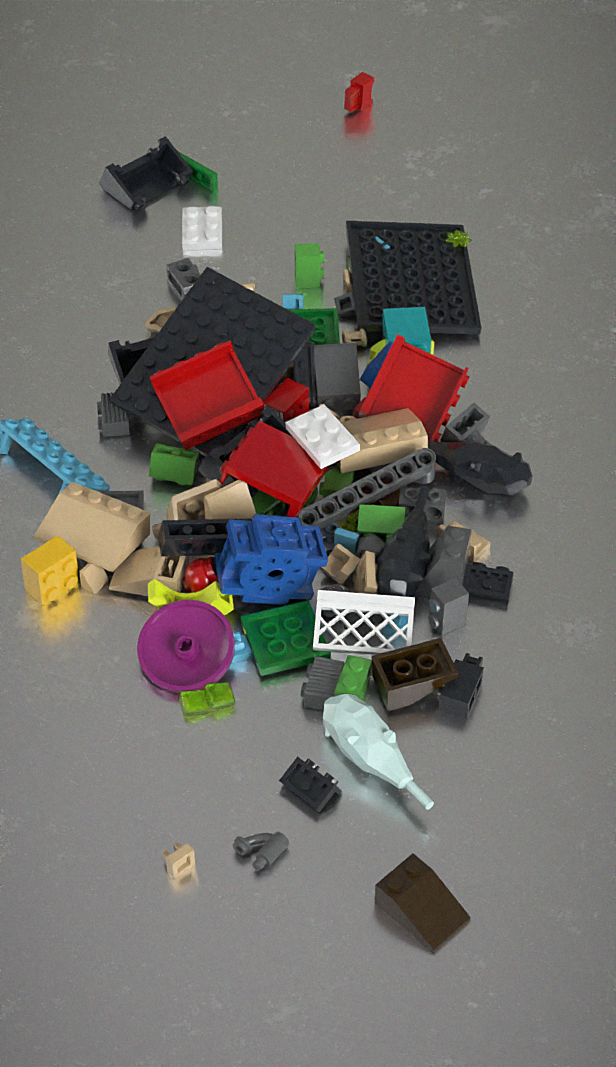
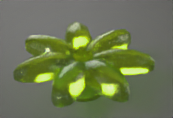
[446,230,472,247]
[341,511,358,532]

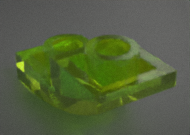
[179,683,236,717]

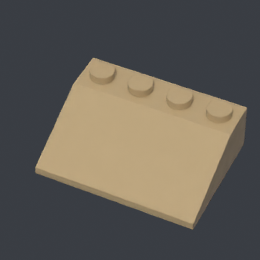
[337,408,428,474]
[33,482,150,572]

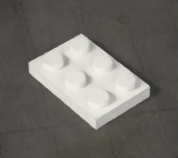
[182,206,222,250]
[285,404,360,469]

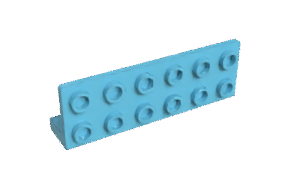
[0,418,110,495]

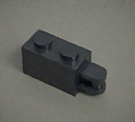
[436,653,484,719]

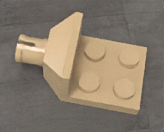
[152,479,224,542]

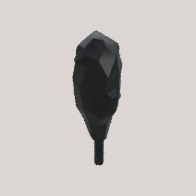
[428,441,533,496]
[375,486,432,597]

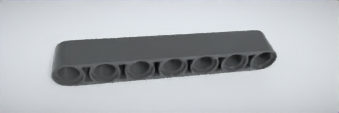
[298,448,436,529]

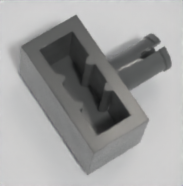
[440,403,492,445]

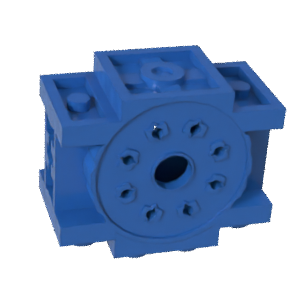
[214,514,328,605]

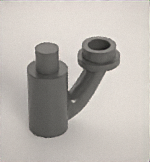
[232,832,290,871]

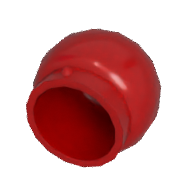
[182,556,219,593]

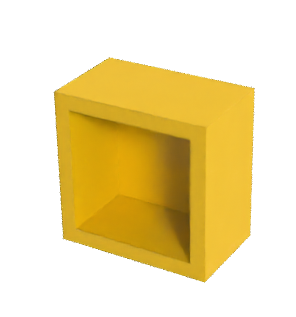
[20,535,80,606]

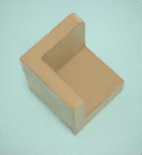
[320,544,360,584]

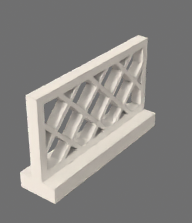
[313,590,415,655]

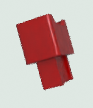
[344,72,375,112]

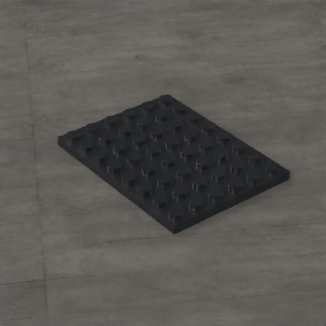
[345,220,482,335]
[109,267,316,457]

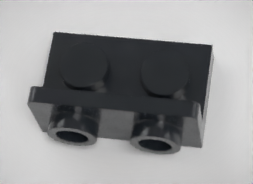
[463,562,514,601]
[279,756,342,812]

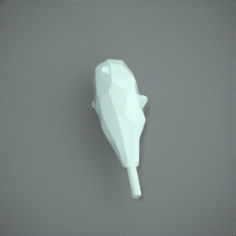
[323,694,434,810]

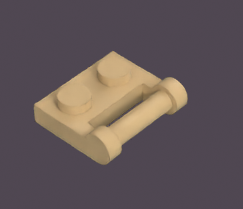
[352,551,378,594]

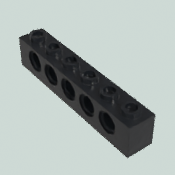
[158,518,302,556]

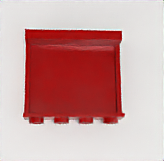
[358,334,470,442]
[150,341,265,451]
[220,421,329,518]

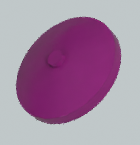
[137,600,235,694]

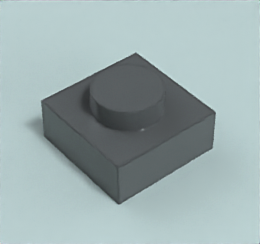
[343,612,376,638]

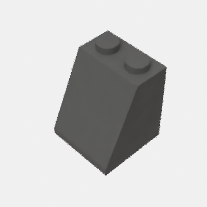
[314,343,361,411]
[416,526,471,597]

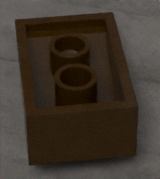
[371,638,459,711]
[374,853,471,953]

